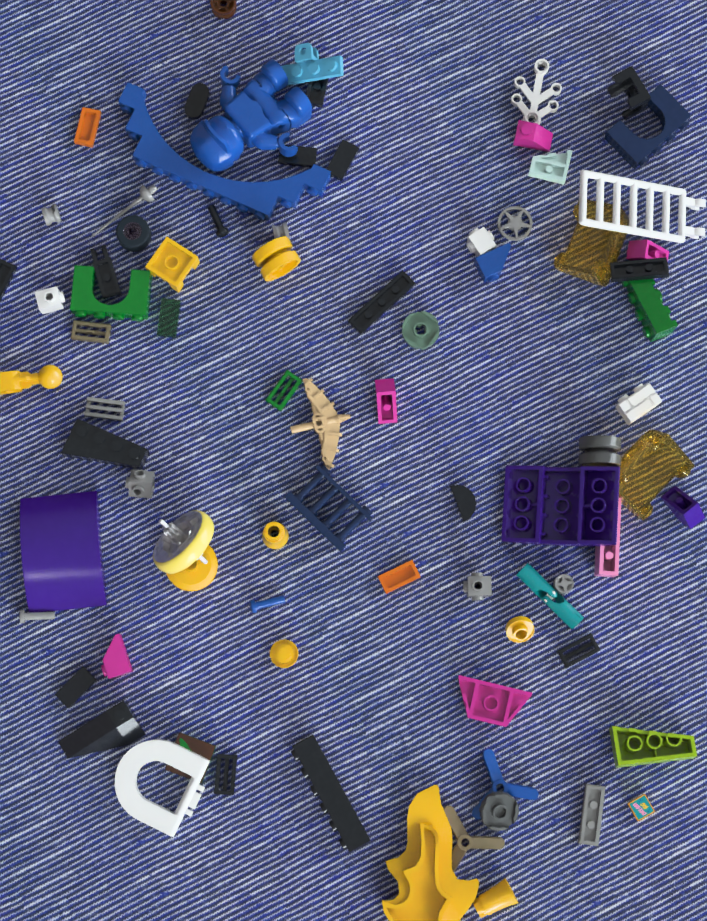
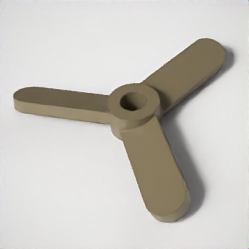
[443,806,505,872]

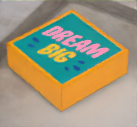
[627,794,655,821]

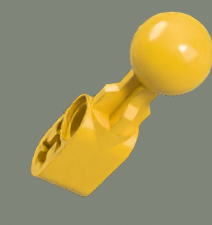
[0,365,63,395]

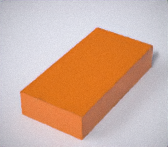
[74,107,102,148]
[378,560,421,594]

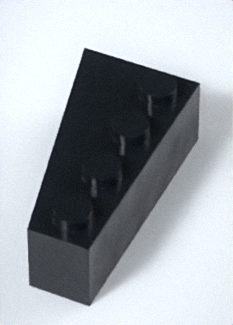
[61,418,150,470]

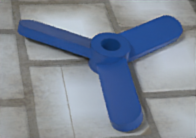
[472,749,539,820]

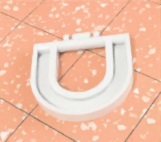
[115,739,210,837]

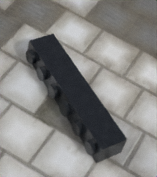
[291,735,370,852]

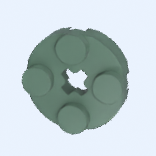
[402,311,439,350]

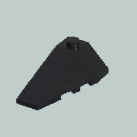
[58,700,146,759]

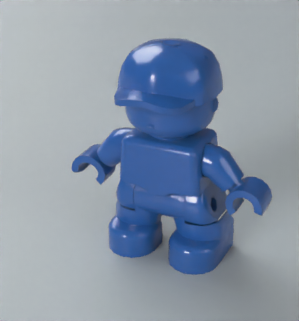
[190,59,312,172]

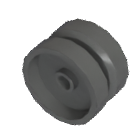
[578,435,621,467]

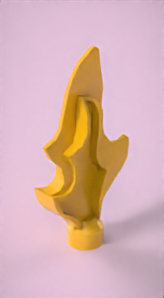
[381,785,479,921]

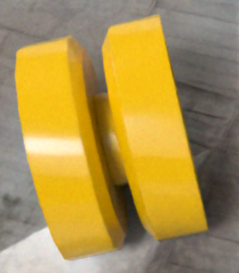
[252,236,301,282]

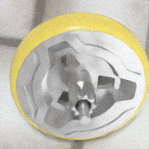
[153,510,214,574]

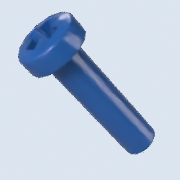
[250,595,285,614]

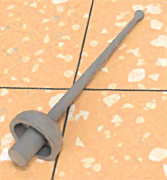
[92,184,158,237]

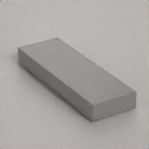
[578,784,606,846]

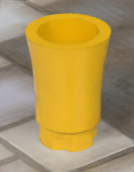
[262,522,289,549]
[473,878,518,918]

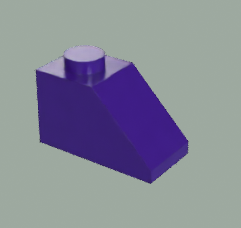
[661,486,705,529]

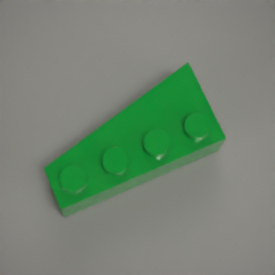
[621,279,678,342]

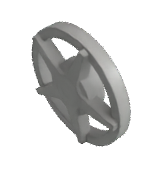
[497,206,533,241]

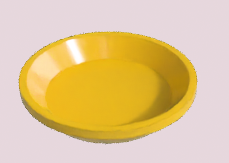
[166,545,218,591]

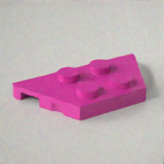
[458,675,532,727]

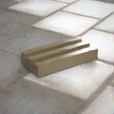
[71,320,112,344]

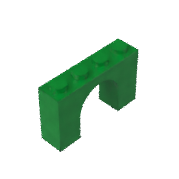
[70,265,152,322]

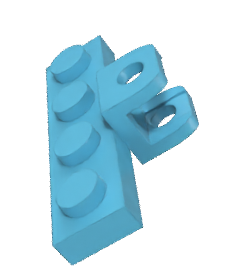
[281,43,344,86]

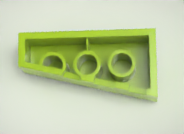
[609,726,697,768]

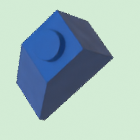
[474,242,511,282]

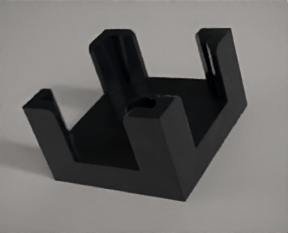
[607,66,651,121]

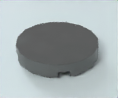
[479,791,519,831]

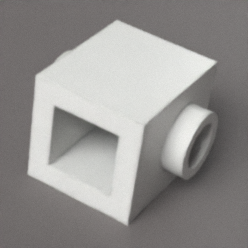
[466,227,496,257]
[35,286,66,314]

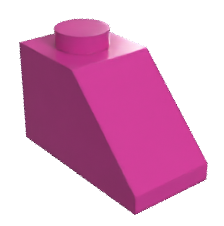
[513,120,553,152]
[626,239,669,262]
[375,378,397,424]
[101,634,133,679]

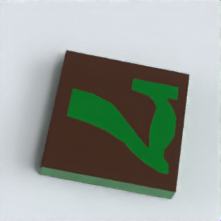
[165,732,216,784]

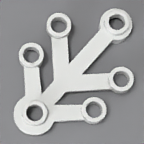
[511,59,562,125]

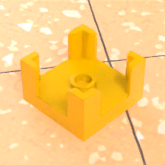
[145,236,200,293]

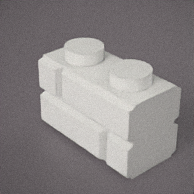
[616,383,662,425]

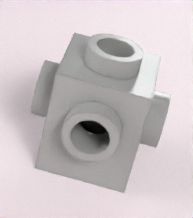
[125,470,155,498]
[463,572,492,601]

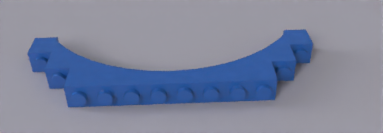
[118,82,331,221]

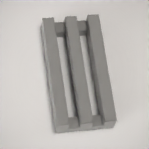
[84,397,126,421]

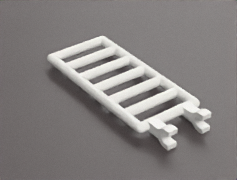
[578,170,706,243]

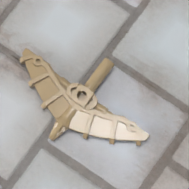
[290,378,351,470]

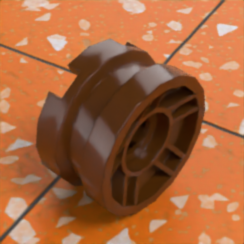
[210,0,237,19]

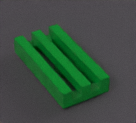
[265,370,303,412]

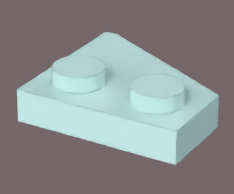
[528,150,573,185]

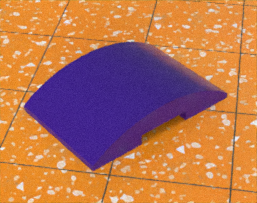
[501,465,620,546]
[20,491,107,612]

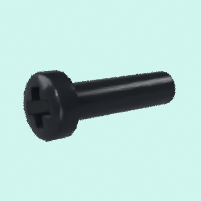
[208,205,229,238]

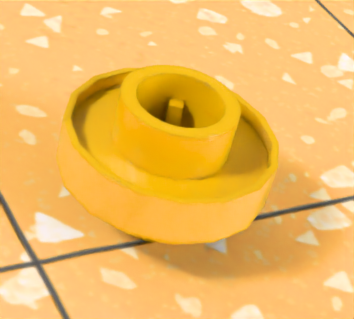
[505,616,535,643]
[270,639,298,668]

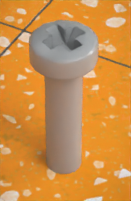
[19,610,55,623]

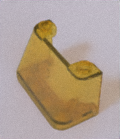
[554,200,629,287]
[619,430,695,521]

